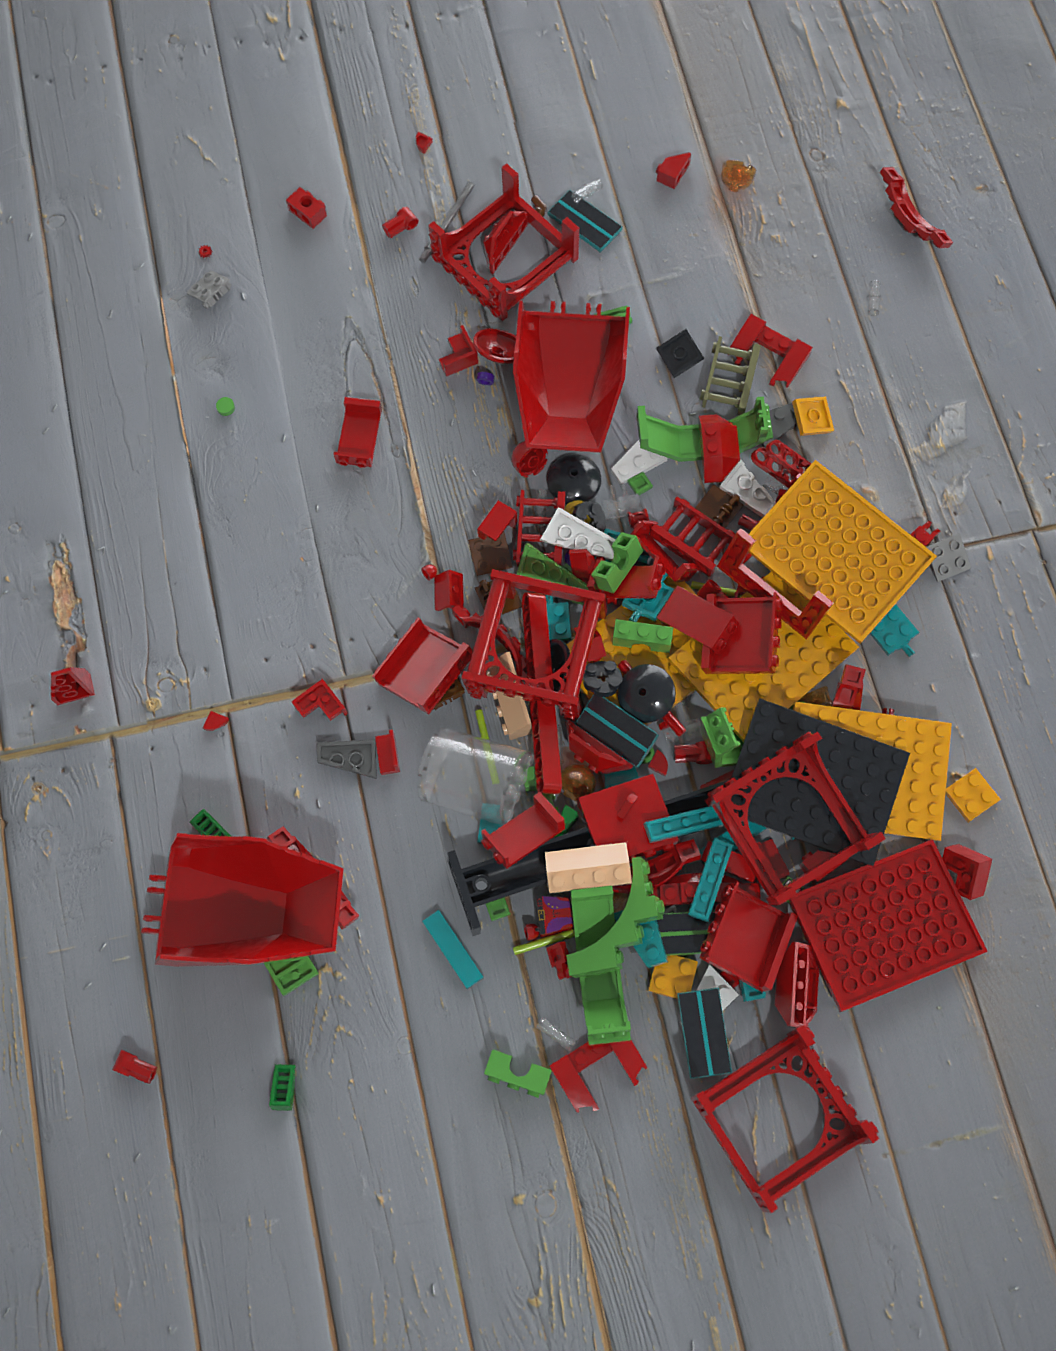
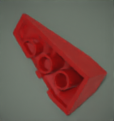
[51,667,95,705]

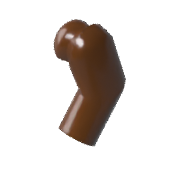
[531,195,547,217]

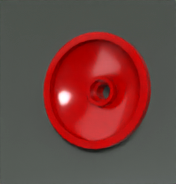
[473,329,516,364]

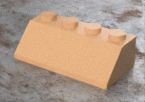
[486,651,532,740]
[545,842,632,893]

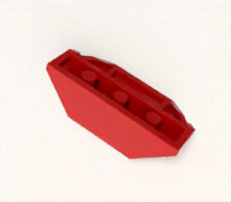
[483,211,529,274]
[698,414,740,483]
[566,720,634,774]
[775,942,819,1028]

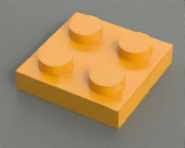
[792,397,834,436]
[945,768,1001,823]
[648,955,698,1000]

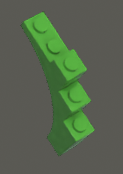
[567,857,665,978]

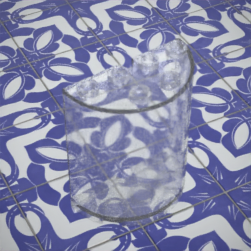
[417,727,534,825]

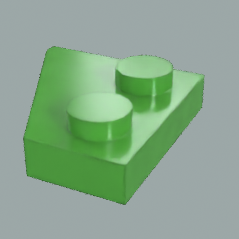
[264,956,319,996]

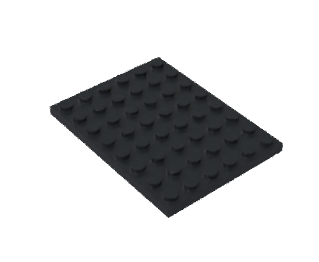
[731,698,910,866]

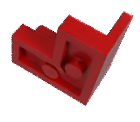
[439,325,478,377]
[477,500,518,541]
[291,679,348,721]
[942,844,993,900]

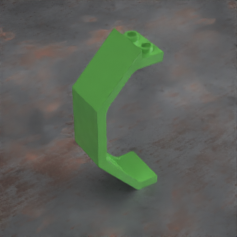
[636,397,773,462]
[700,702,804,768]
[571,886,631,1045]

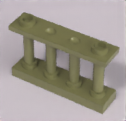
[700,336,761,415]

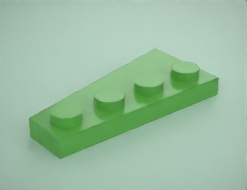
[517,543,588,605]

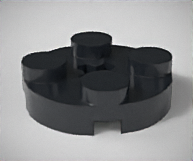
[571,502,606,532]
[583,661,622,697]

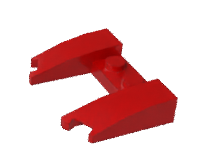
[727,314,813,387]
[549,1040,647,1113]

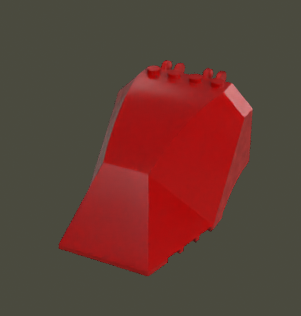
[513,300,630,453]
[141,833,344,967]

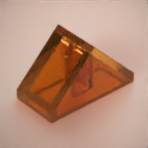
[798,686,832,706]

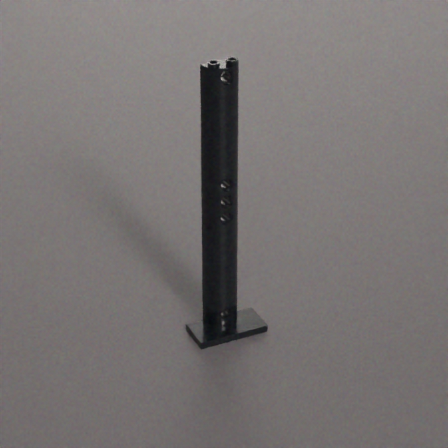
[447,779,730,936]

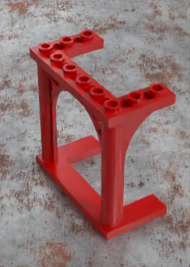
[428,163,579,322]
[717,473,833,639]
[462,569,607,721]
[705,731,886,905]
[690,1025,880,1213]

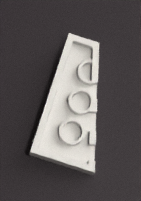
[540,507,616,561]

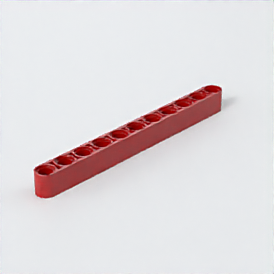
[522,592,562,794]

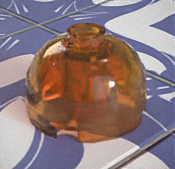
[721,160,756,192]
[561,764,596,801]

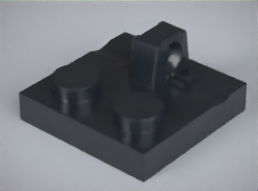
[656,329,705,378]

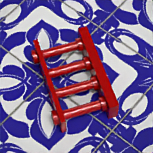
[513,490,565,567]
[650,496,735,577]

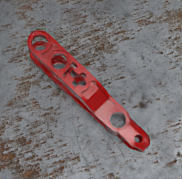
[751,440,812,488]

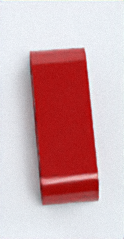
[700,841,756,883]

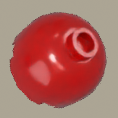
[511,440,548,478]

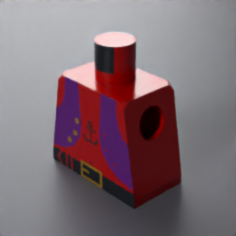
[537,896,573,938]

